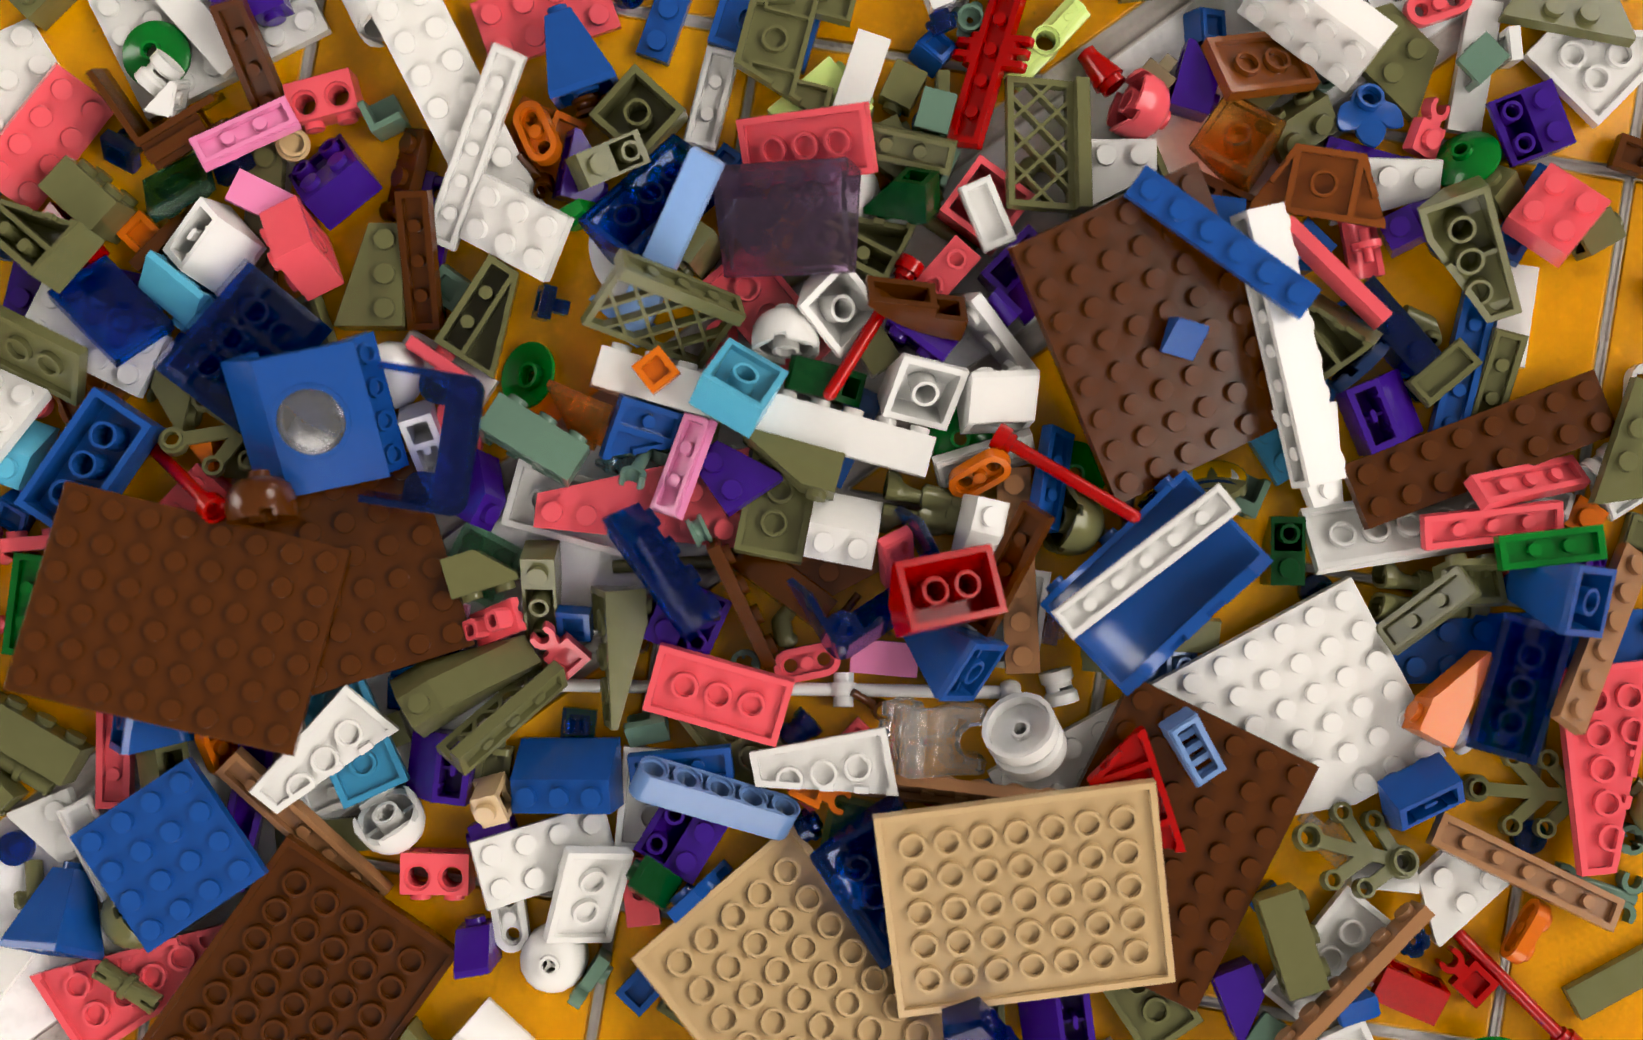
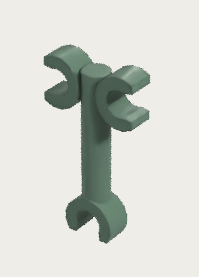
[618,448,671,490]
[1555,861,1643,924]

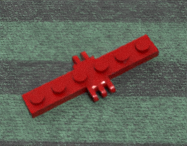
[947,0,1035,150]

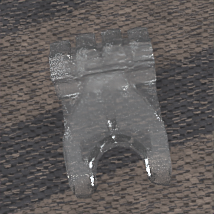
[878,697,989,779]

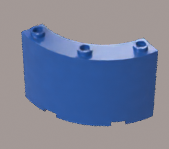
[1040,470,1273,696]

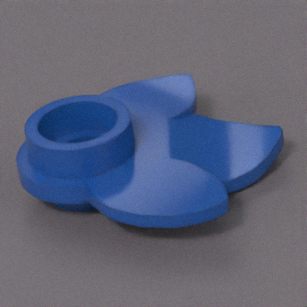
[1336,83,1404,148]

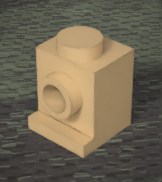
[470,771,512,829]

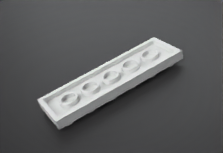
[1298,491,1494,575]

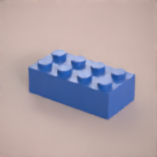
[14,387,166,528]

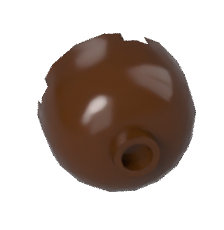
[224,469,299,526]

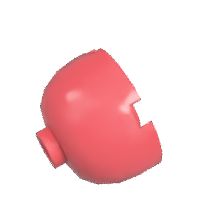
[1106,68,1171,139]

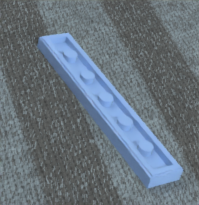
[615,146,726,348]

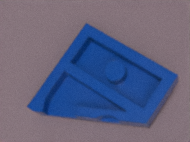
[599,393,684,460]
[667,859,733,923]

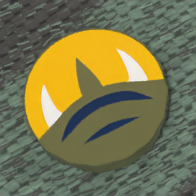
[1187,460,1248,502]

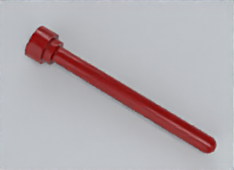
[823,253,925,401]
[988,423,1141,523]
[150,443,226,523]
[1453,929,1583,1040]

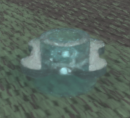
[595,455,633,475]

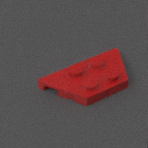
[1086,725,1186,853]

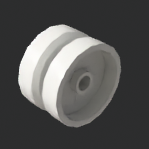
[981,692,1067,782]

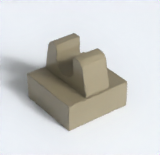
[1142,53,1178,89]

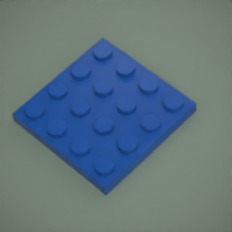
[69,756,270,953]

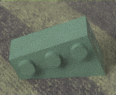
[477,392,590,487]

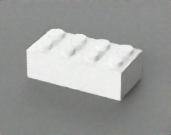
[1237,0,1398,93]

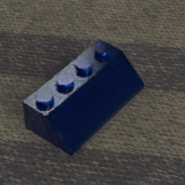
[578,133,728,265]
[602,503,722,645]
[1465,612,1574,766]

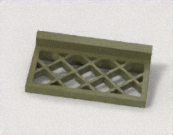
[1004,75,1093,219]
[581,248,746,369]

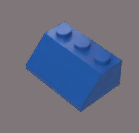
[510,737,624,814]

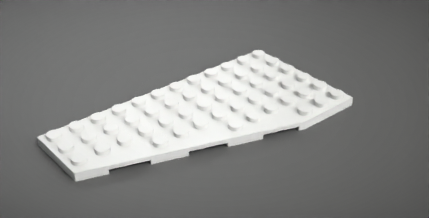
[987,576,1446,815]

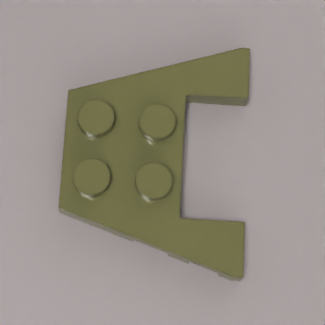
[733,0,857,110]

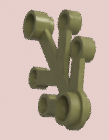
[158,390,296,478]
[1461,746,1569,839]
[1292,802,1419,899]

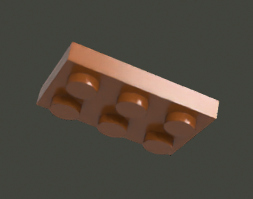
[1201,31,1320,101]

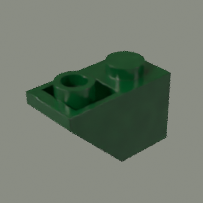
[863,166,940,225]
[784,355,867,408]
[1260,516,1306,586]
[625,854,683,912]

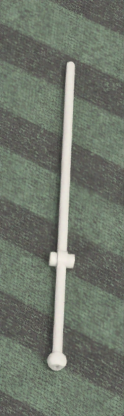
[521,672,1021,707]

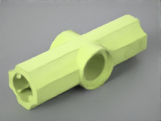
[1003,0,1091,92]

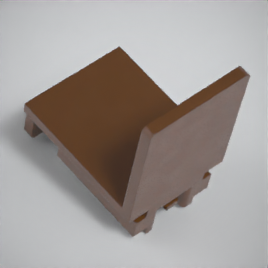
[86,68,248,170]

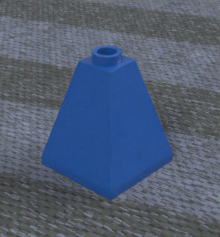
[544,3,619,110]
[1503,563,1617,638]
[903,625,1009,701]
[109,715,194,755]
[0,861,105,961]

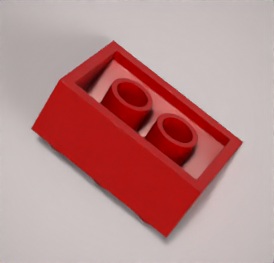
[888,543,1008,638]

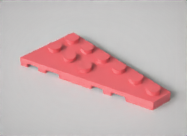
[533,447,750,548]
[1553,659,1643,877]
[29,923,224,1040]

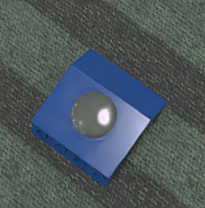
[220,331,409,496]

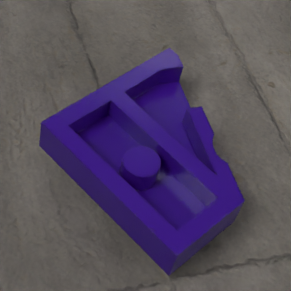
[699,441,783,518]

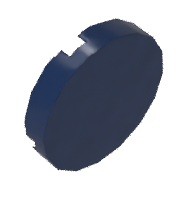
[1329,338,1390,394]

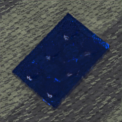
[47,255,175,368]

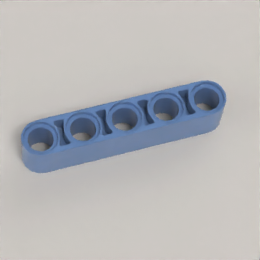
[628,756,801,840]

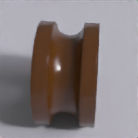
[571,92,601,119]

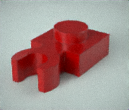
[1434,945,1500,1009]

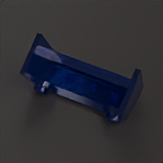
[358,360,485,516]
[787,506,940,660]

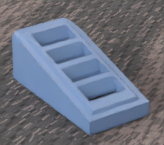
[1158,707,1226,788]

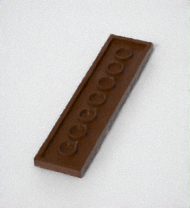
[1344,369,1615,530]

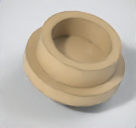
[275,129,311,162]

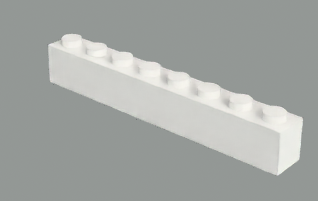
[1230,202,1347,489]

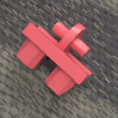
[1338,222,1385,280]
[462,597,527,647]

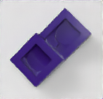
[986,286,1023,328]

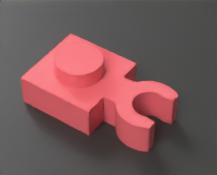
[1402,97,1450,159]
[530,620,592,680]

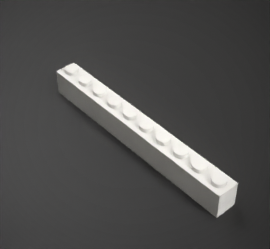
[591,342,936,479]

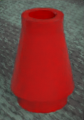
[1077,45,1126,97]

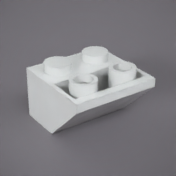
[162,196,267,300]
[957,366,1040,435]

